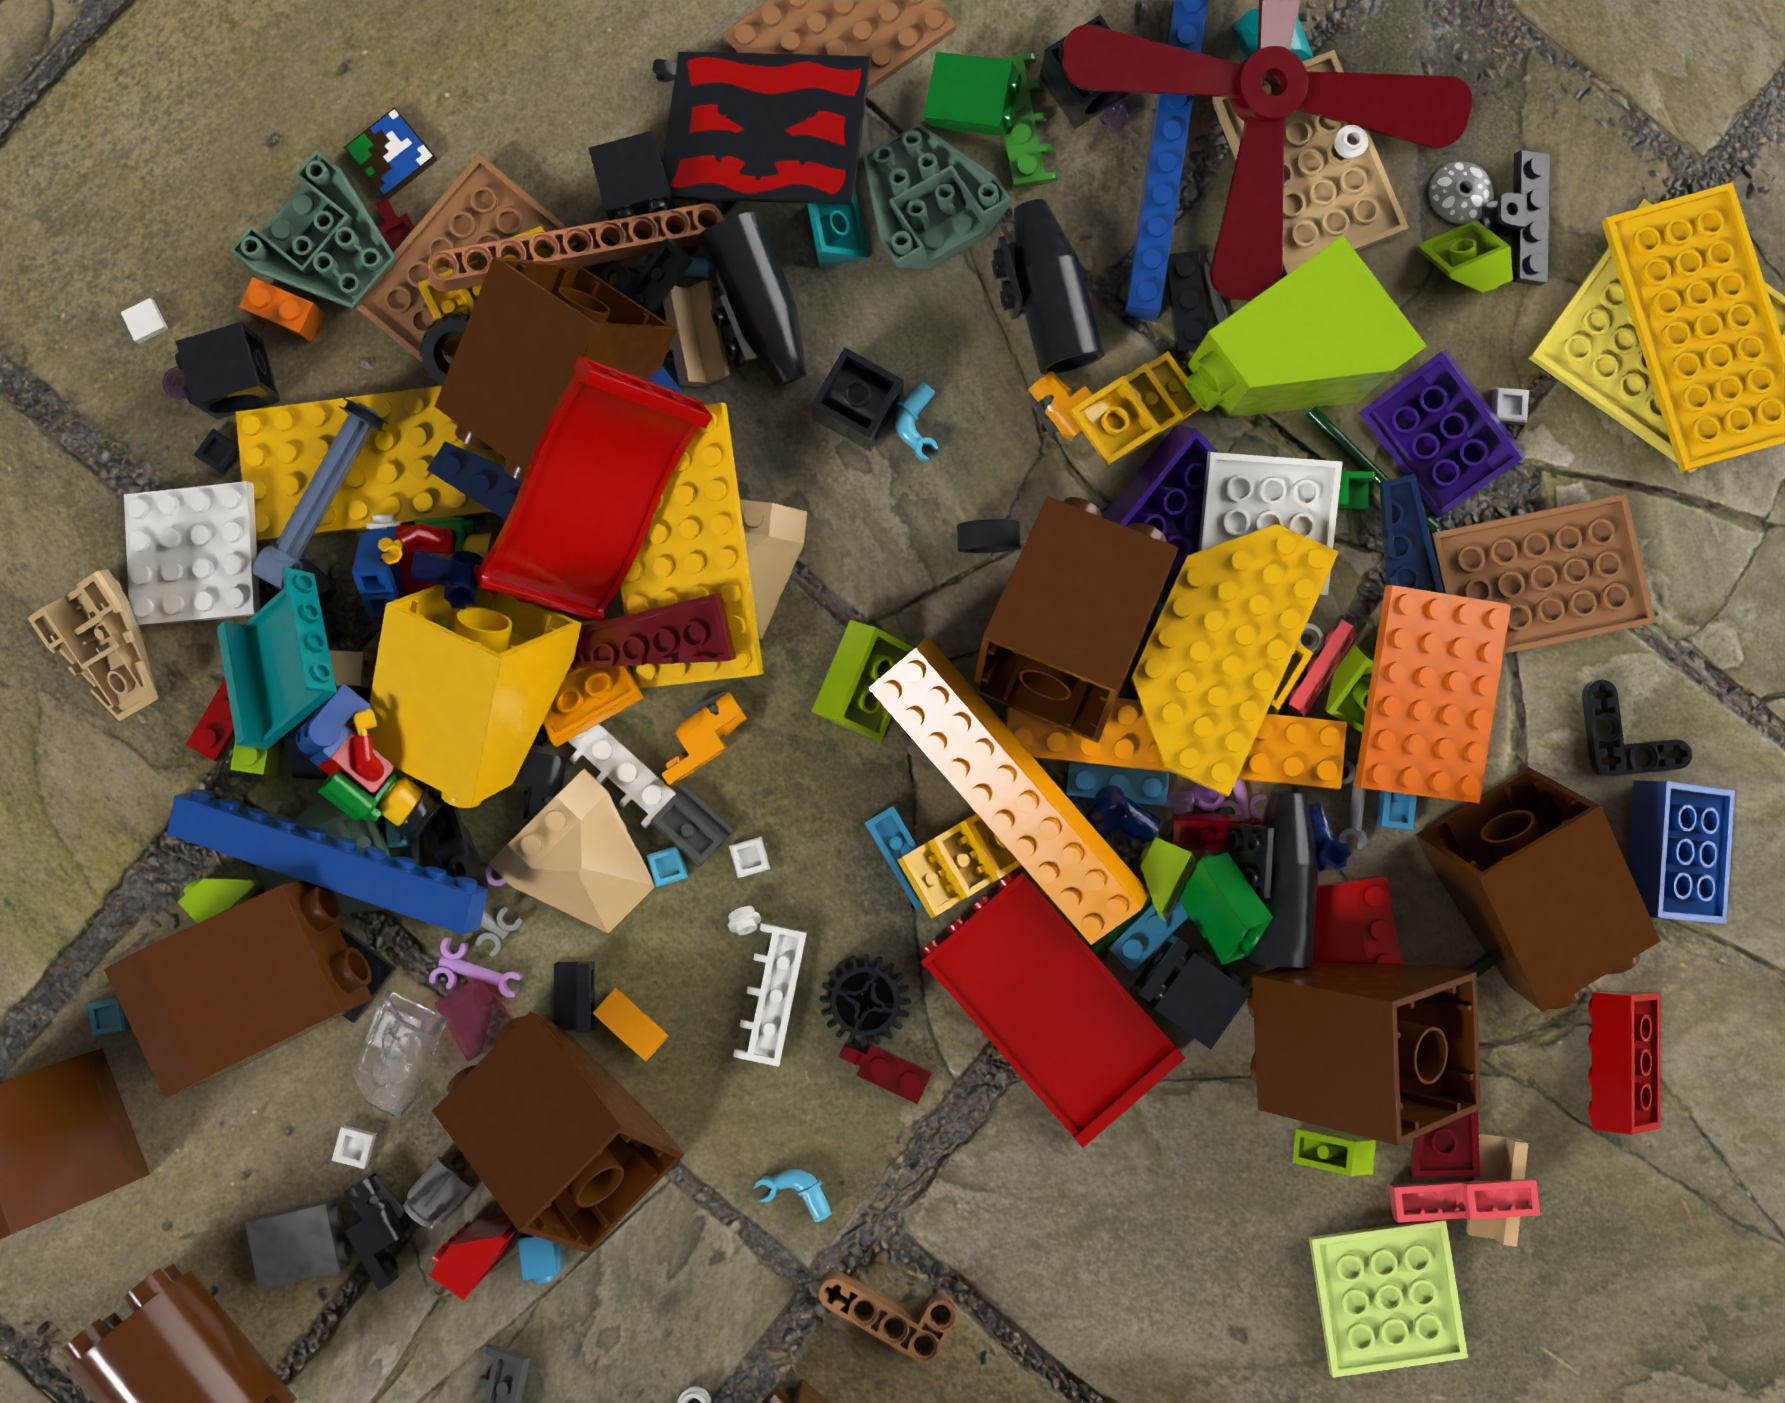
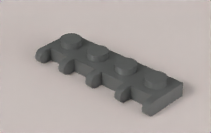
[479,1344,531,1403]

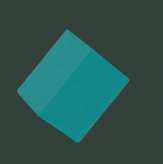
[807,194,869,268]

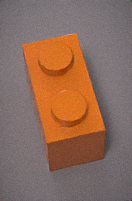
[239,277,325,343]

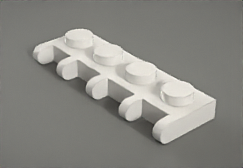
[547,724,677,829]
[733,923,807,1067]

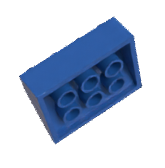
[1627,780,1735,924]

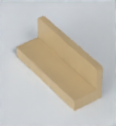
[663,280,730,387]
[1466,1133,1529,1247]

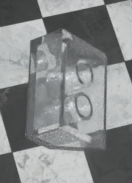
[352,989,448,1119]

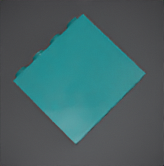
[217,567,337,750]

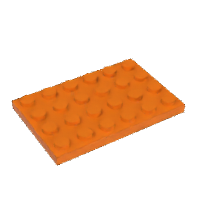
[1354,585,1511,804]

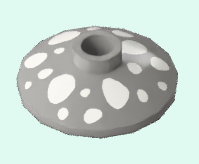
[1428,161,1494,225]

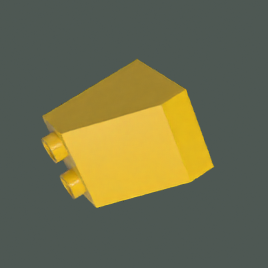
[366,574,582,808]

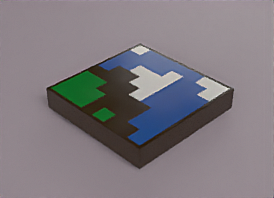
[343,107,437,199]

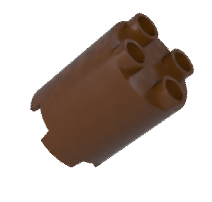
[62,1264,297,1403]

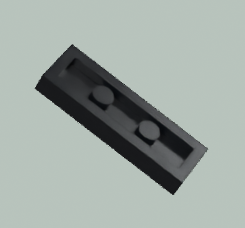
[1166,251,1209,354]

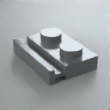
[651,785,734,867]

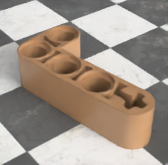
[819,1271,956,1362]

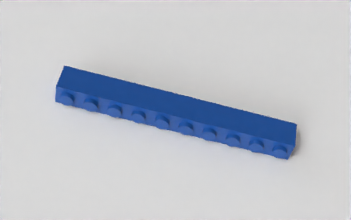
[1123,0,1208,322]
[167,789,489,935]

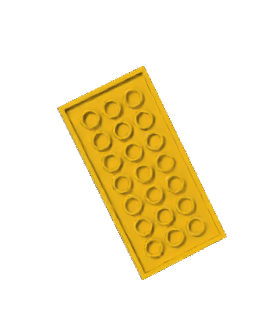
[1601,182,1785,473]
[236,386,506,543]
[620,402,764,689]

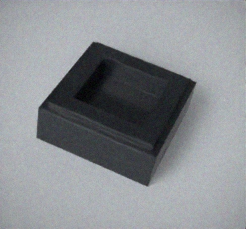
[194,429,239,476]

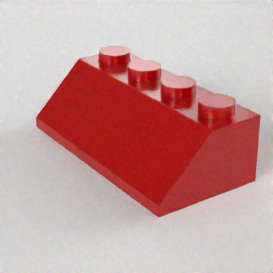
[1588,991,1661,1135]
[428,1212,519,1301]

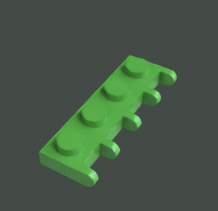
[997,53,1058,189]

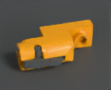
[1027,371,1093,441]
[661,692,747,786]

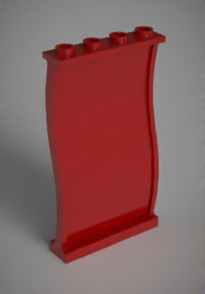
[473,355,712,622]
[920,871,1185,1148]

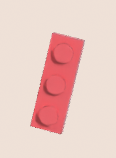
[1289,620,1358,718]

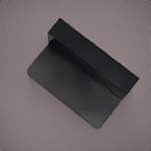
[554,961,595,1033]

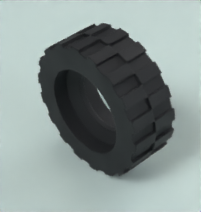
[420,312,471,386]

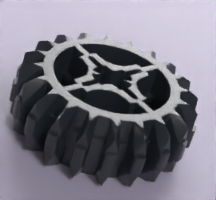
[820,954,911,1046]

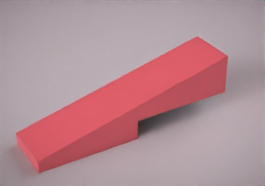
[1389,1179,1540,1223]

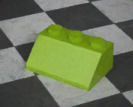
[811,620,914,742]

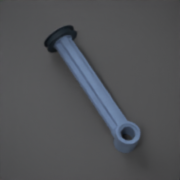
[253,398,389,590]

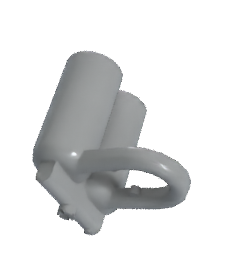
[403,1156,474,1230]

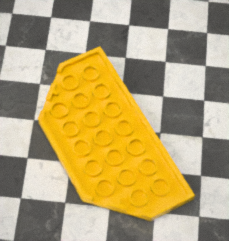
[1130,524,1339,797]

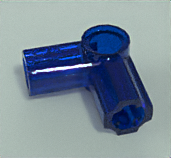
[411,549,483,610]
[1084,785,1162,844]
[1308,802,1351,873]

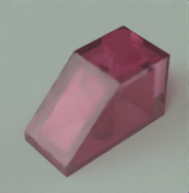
[434,979,493,1062]

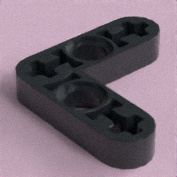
[1582,680,1692,776]

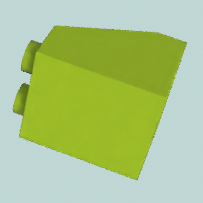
[1184,235,1427,418]

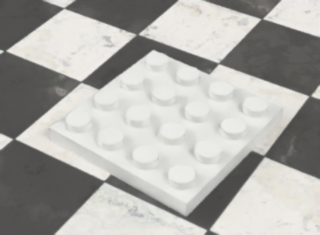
[1198,452,1342,595]
[124,481,260,627]

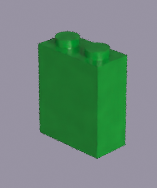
[923,52,1021,137]
[1179,852,1273,965]

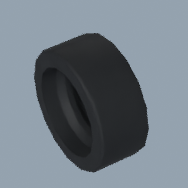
[957,519,1020,553]

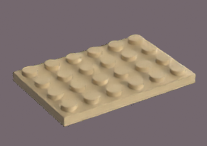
[1211,50,1409,277]

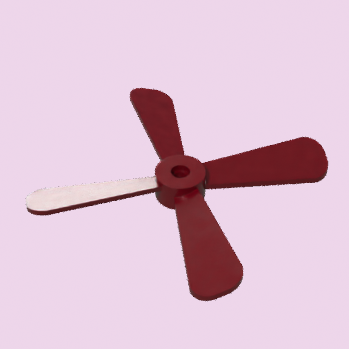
[1062,0,1472,301]

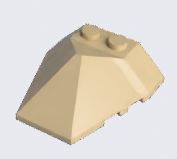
[740,500,807,640]
[27,569,159,721]
[488,768,656,933]

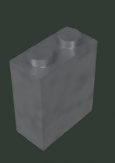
[245,1198,351,1291]

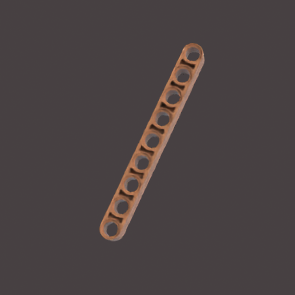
[428,204,722,292]

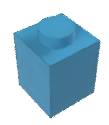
[518,1233,563,1284]

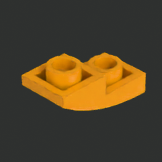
[593,987,669,1062]

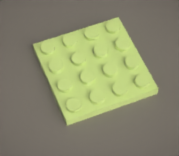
[1309,1220,1468,1378]

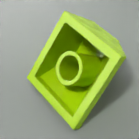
[1417,219,1513,293]
[1325,644,1374,733]

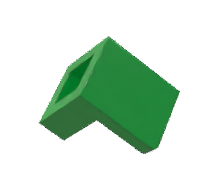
[1337,471,1375,510]

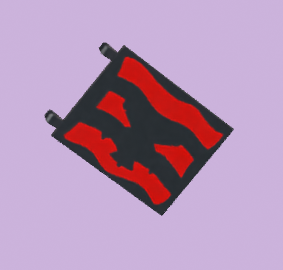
[652,52,871,205]

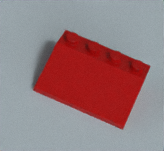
[1313,876,1402,965]

